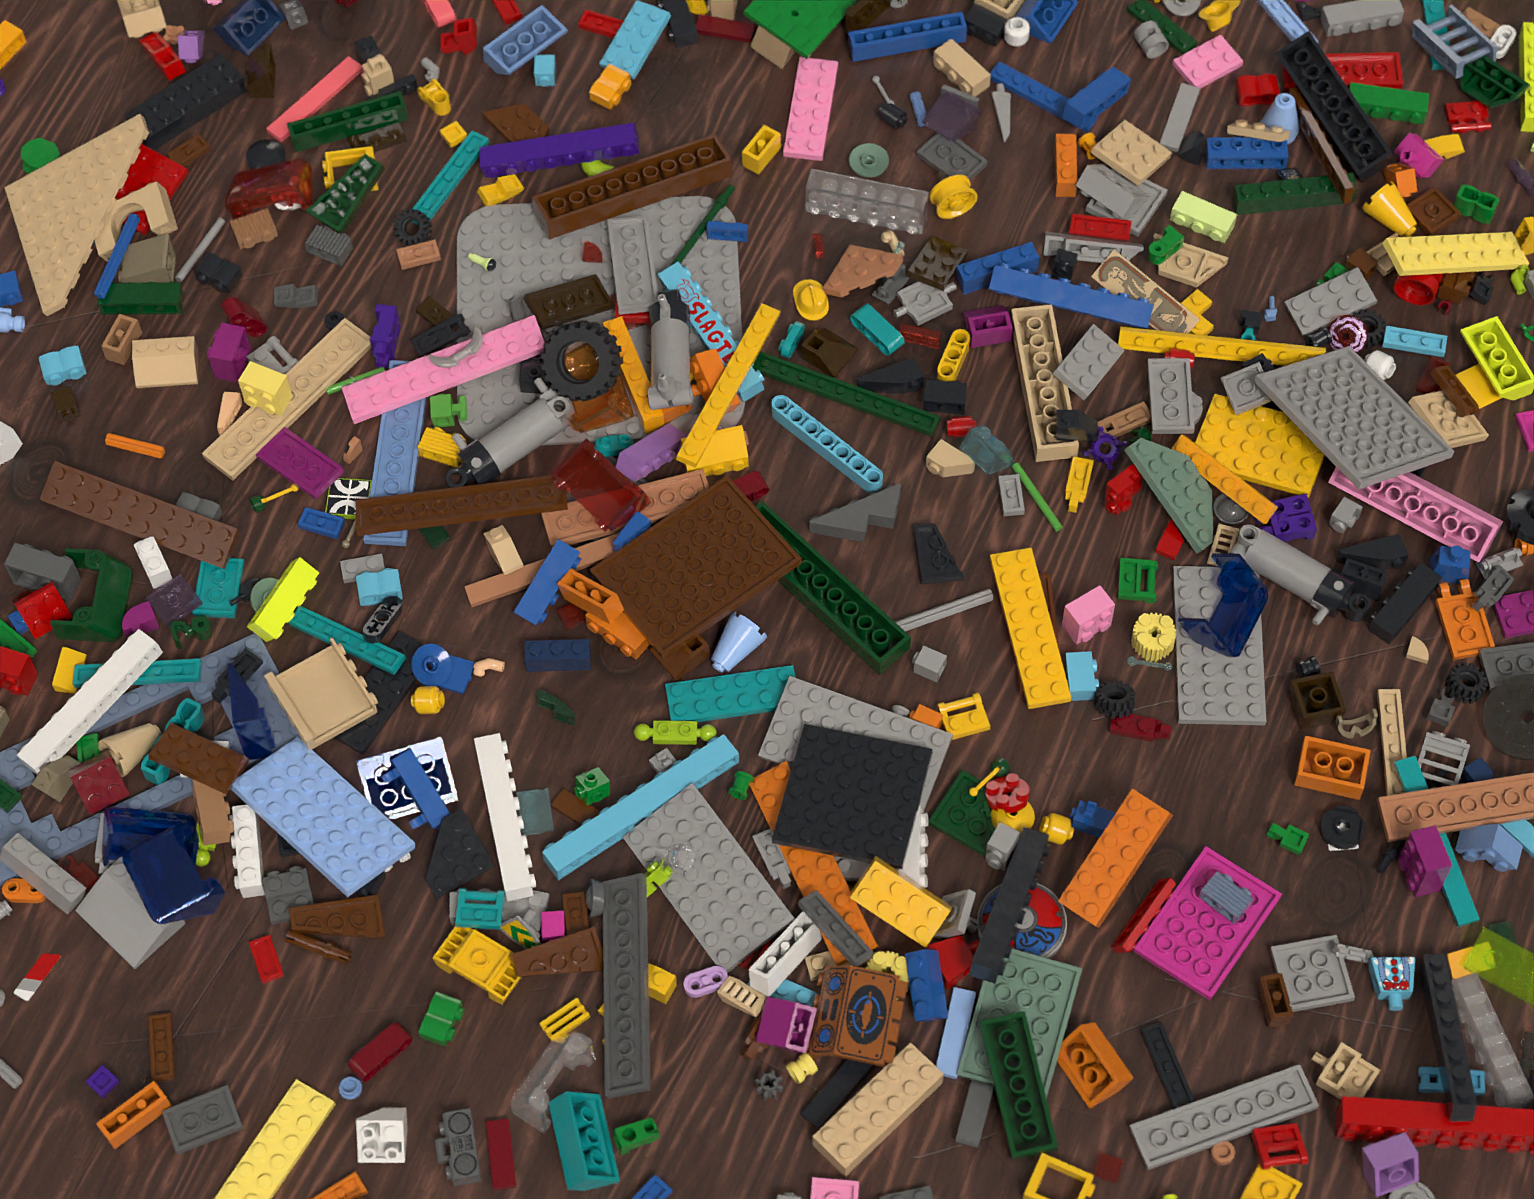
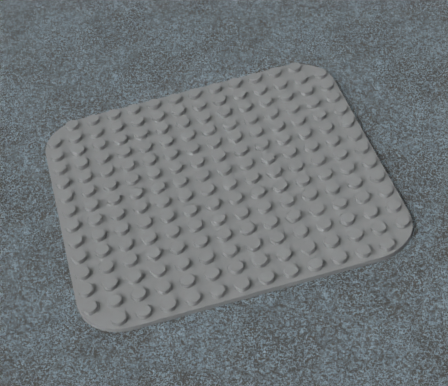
[457,196,745,445]

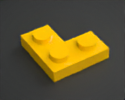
[1181,289,1214,336]

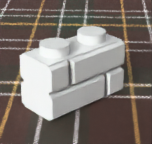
[134,537,173,589]

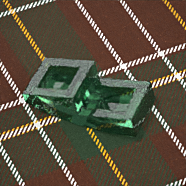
[536,689,576,726]

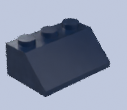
[213,0,285,56]

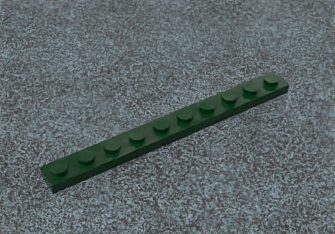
[752,351,940,437]

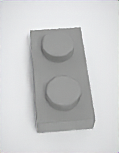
[998,474,1025,516]
[340,554,385,583]

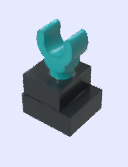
[1239,310,1263,341]

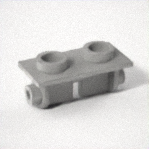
[1475,548,1523,580]

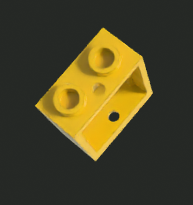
[322,146,379,191]
[1023,1153,1096,1199]

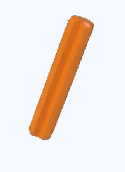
[105,433,165,458]

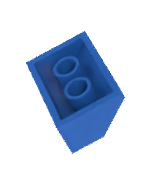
[1015,0,1078,43]

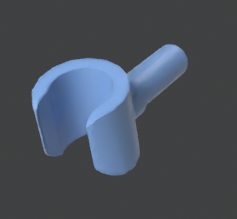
[1264,296,1277,322]

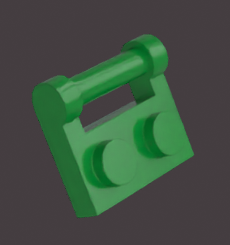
[1118,558,1158,604]

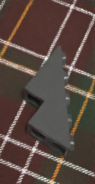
[809,484,901,542]

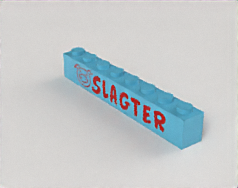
[658,262,764,402]

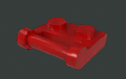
[1251,1123,1308,1170]

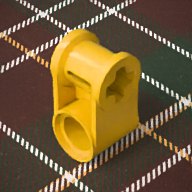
[417,78,451,116]

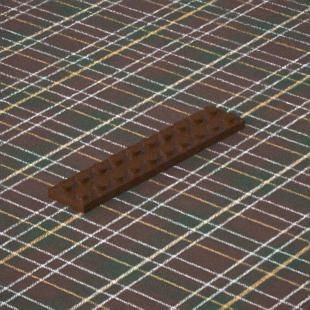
[39,461,240,569]
[355,474,568,536]

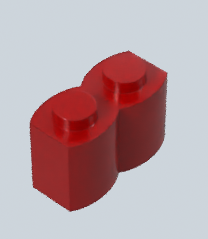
[1236,73,1280,106]

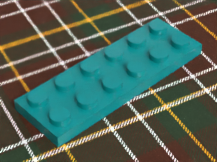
[665,665,795,722]

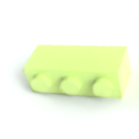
[1170,191,1237,243]

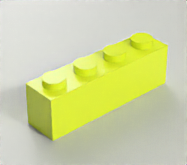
[247,557,319,642]

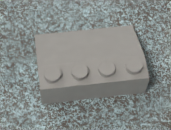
[75,857,185,969]

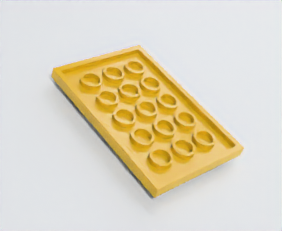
[1195,394,1325,498]

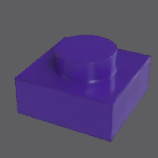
[86,1065,120,1099]

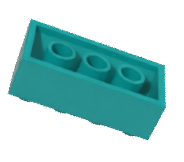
[548,1092,620,1191]

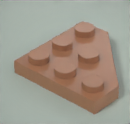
[822,245,903,297]

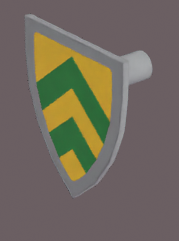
[501,910,541,949]

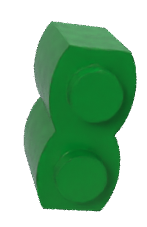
[1454,185,1500,224]
[419,992,465,1047]

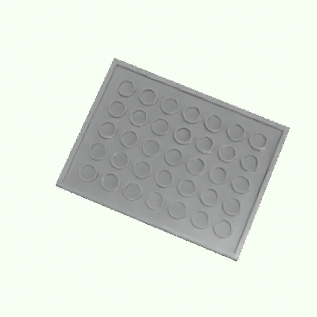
[1254,346,1455,490]

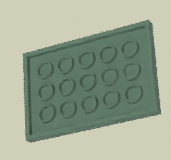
[957,949,1082,1099]

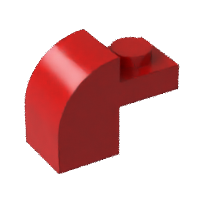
[441,18,477,55]

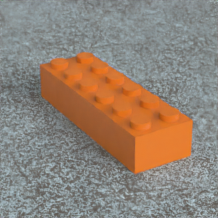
[1058,788,1173,928]

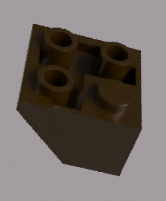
[801,328,858,378]

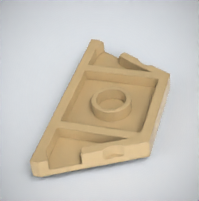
[1153,233,1228,287]

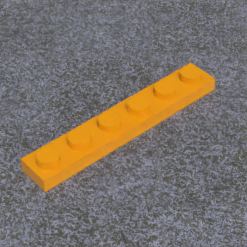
[1172,434,1278,524]

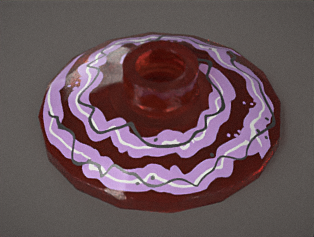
[1328,314,1368,353]

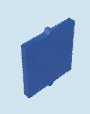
[436,655,476,695]

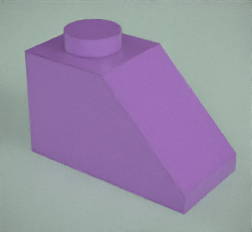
[178,31,204,63]

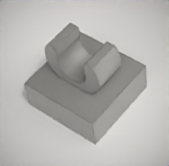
[649,748,677,774]

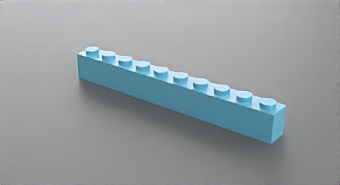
[542,734,739,880]

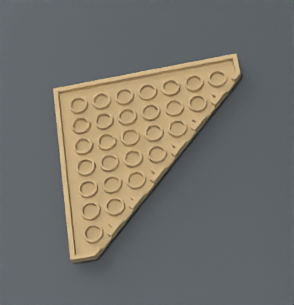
[5,114,149,316]

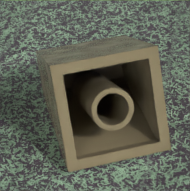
[118,234,176,283]

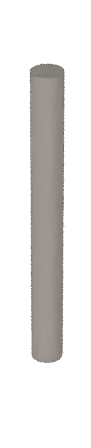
[175,218,225,282]

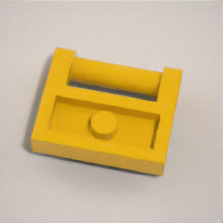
[937,693,990,740]

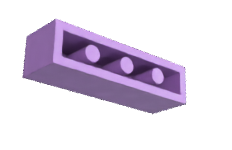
[615,423,688,482]

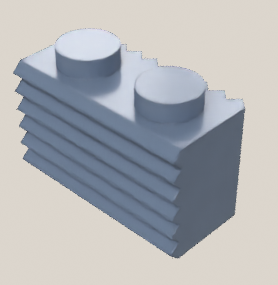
[1199,871,1254,924]

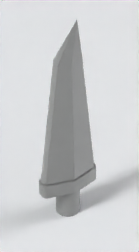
[991,84,1011,143]

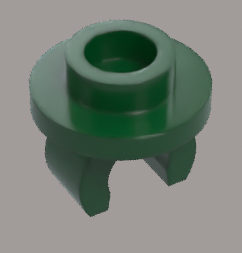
[1129,427,1152,444]

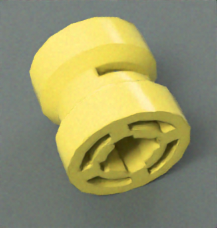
[786,1053,818,1084]

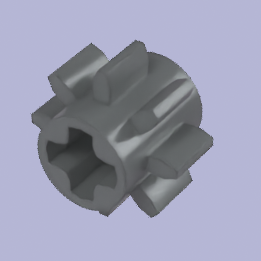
[755,1071,783,1100]

